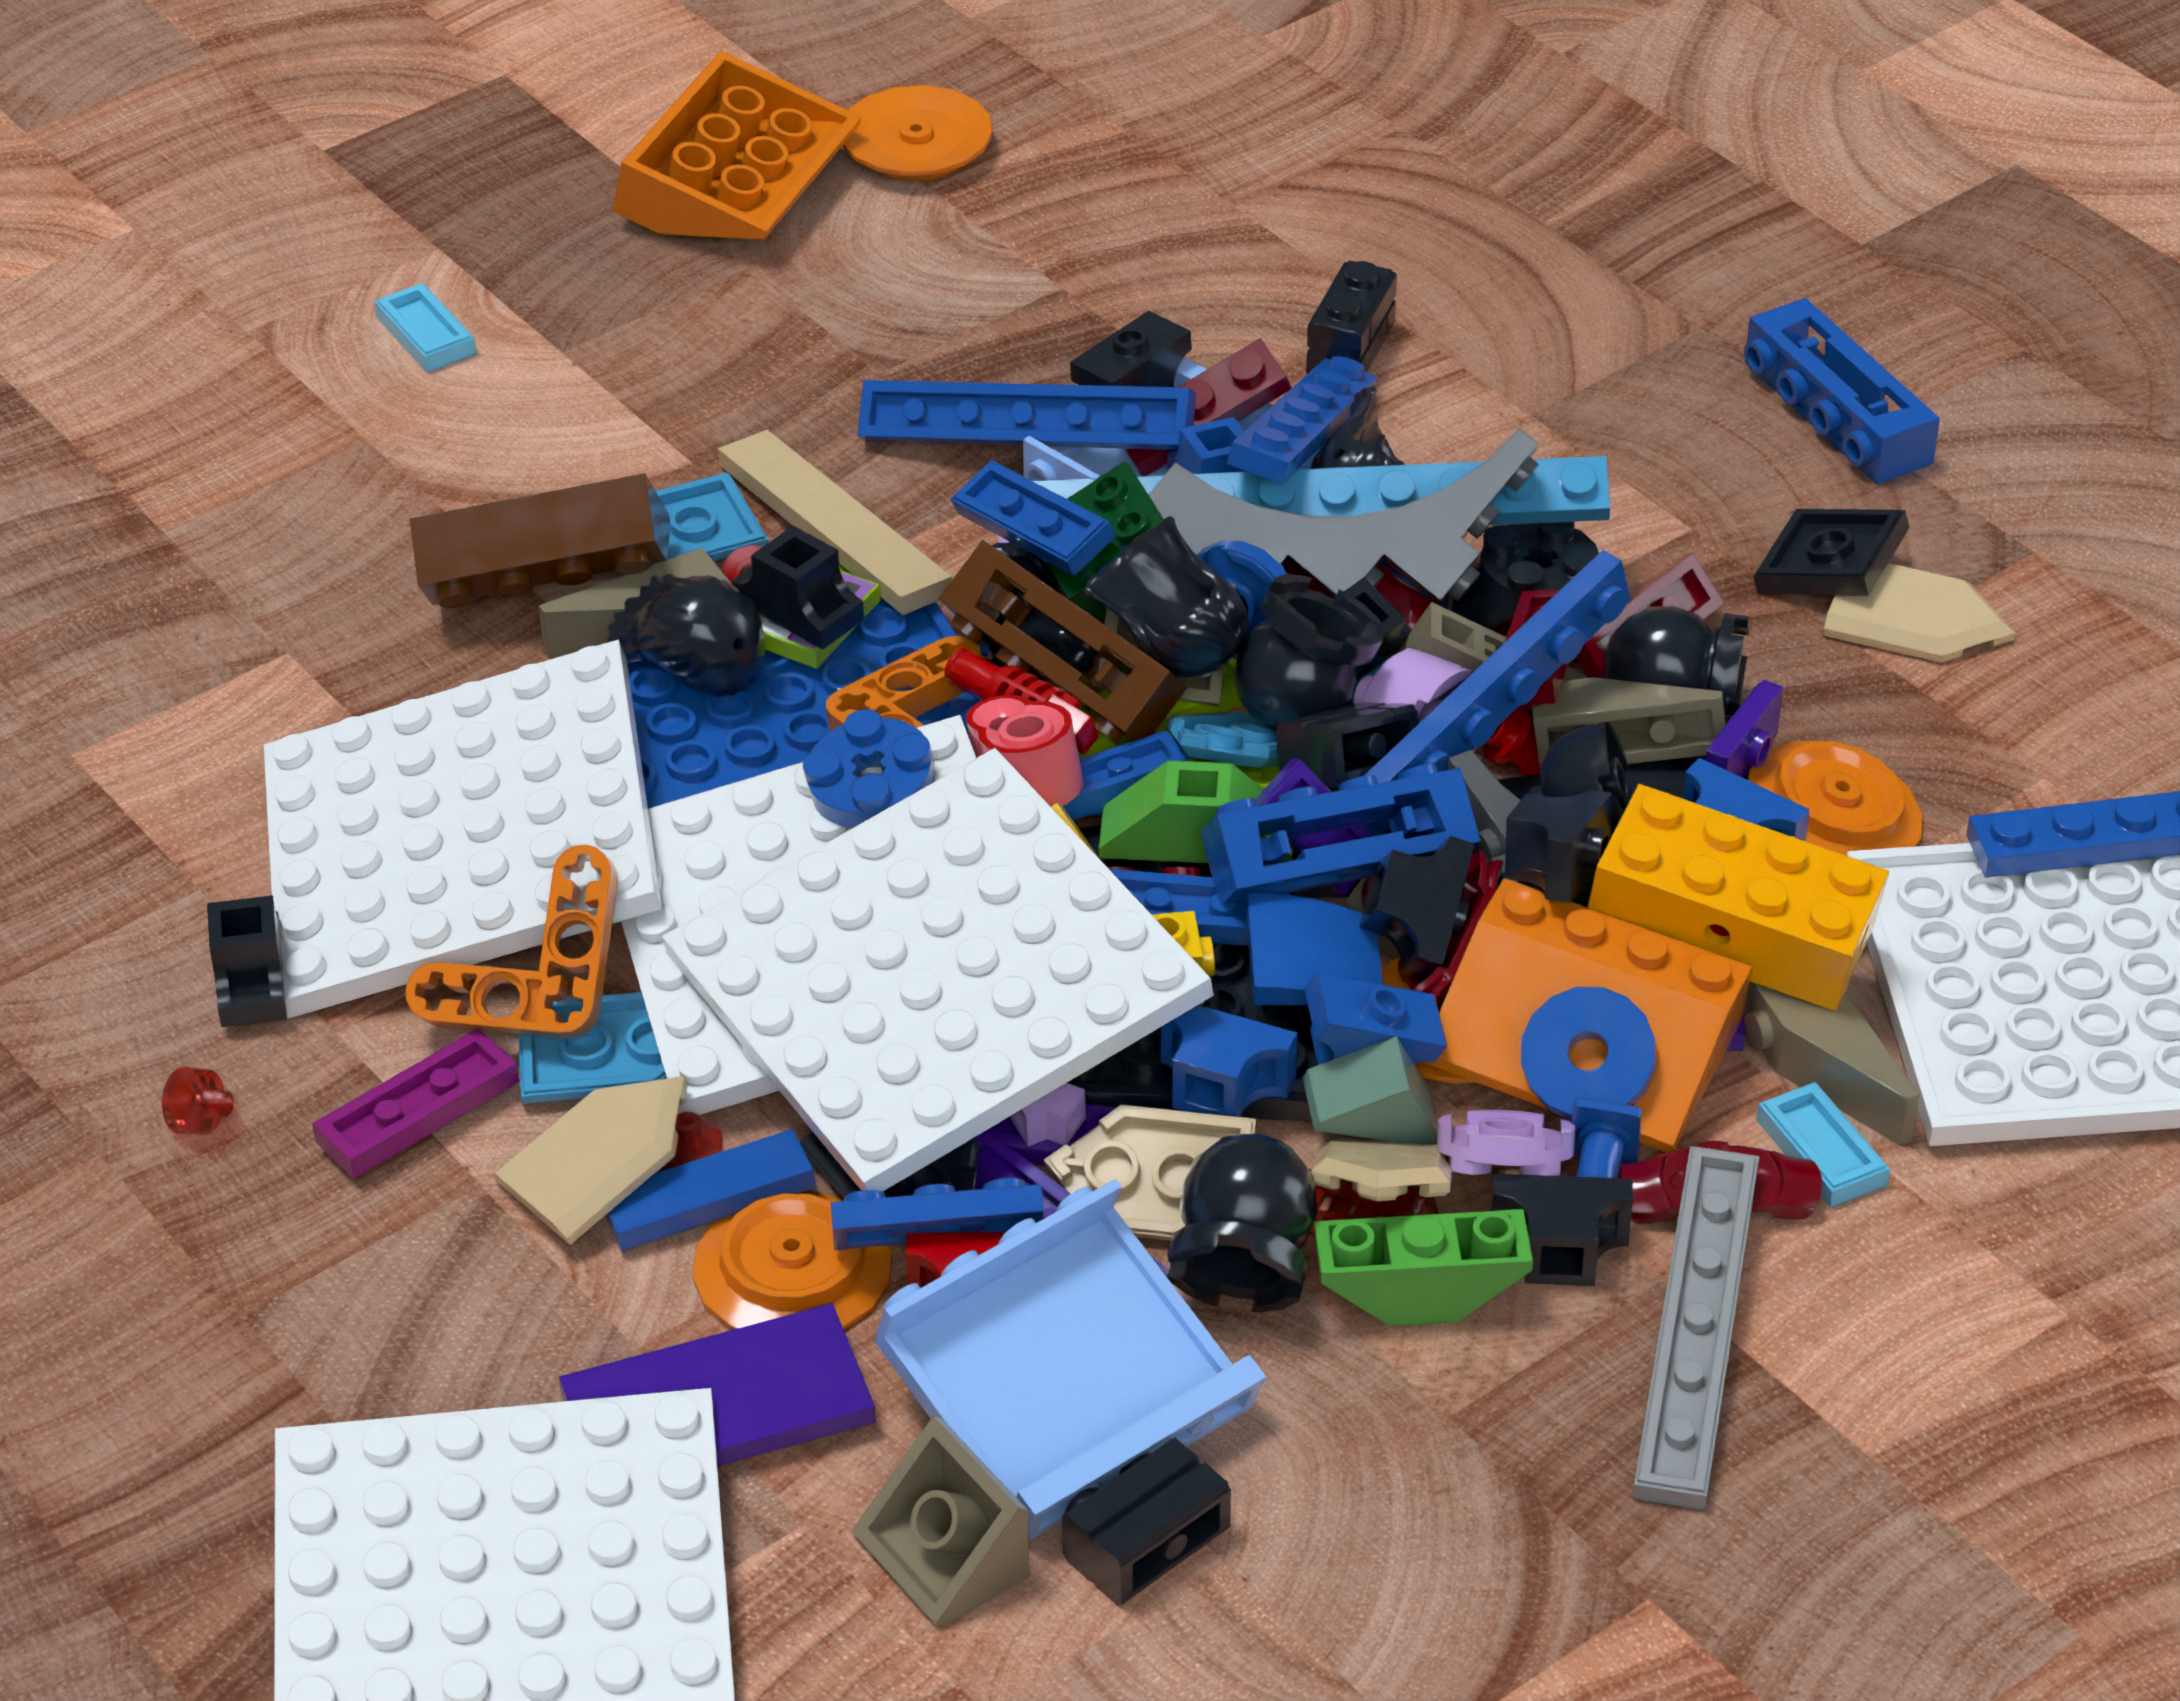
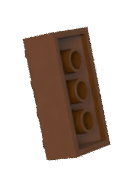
[410,473,671,608]

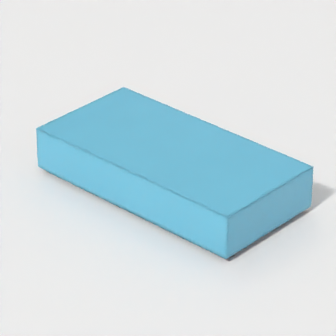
[374,283,476,373]
[1756,1082,1890,1208]

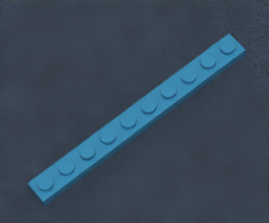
[1033,456,1610,525]

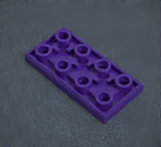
[559,1303,876,1466]

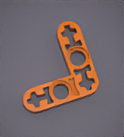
[826,636,981,732]
[405,844,618,1039]

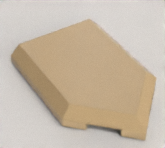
[1823,563,2016,663]
[493,1076,688,1245]
[1044,1105,1256,1241]
[1311,1136,1453,1201]

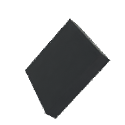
[1753,509,1910,596]

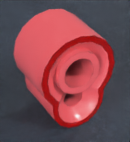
[966,695,1084,807]

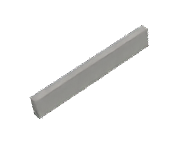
[1632,1146,1759,1510]

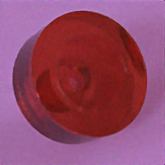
[162,1067,234,1136]
[659,1112,724,1172]

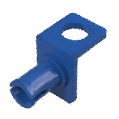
[1571,1098,1642,1178]

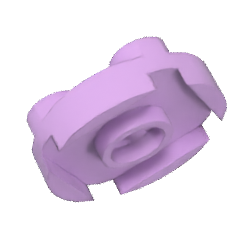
[1437,1110,1575,1176]

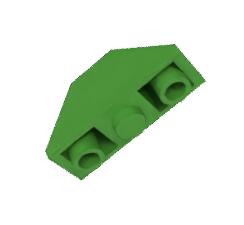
[1099,761,1293,866]
[1314,1209,1533,1326]

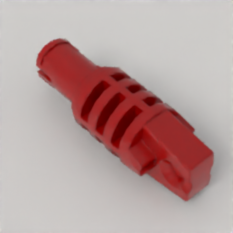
[944,647,1099,755]

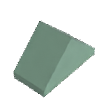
[1302,1036,1438,1145]

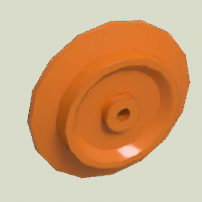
[842,85,993,181]
[1747,741,1923,855]
[692,1192,892,1331]

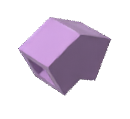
[1010,1083,1086,1146]

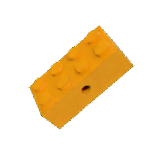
[1588,784,1890,1012]

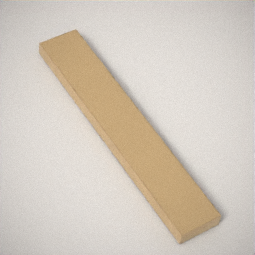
[718,430,952,615]

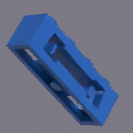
[1744,298,1940,485]
[1200,764,1481,905]

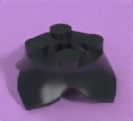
[1451,522,1599,662]

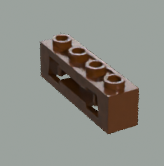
[938,539,1187,745]

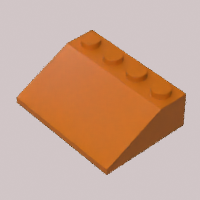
[612,50,862,240]
[1422,878,1752,1153]

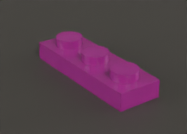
[312,1028,520,1179]

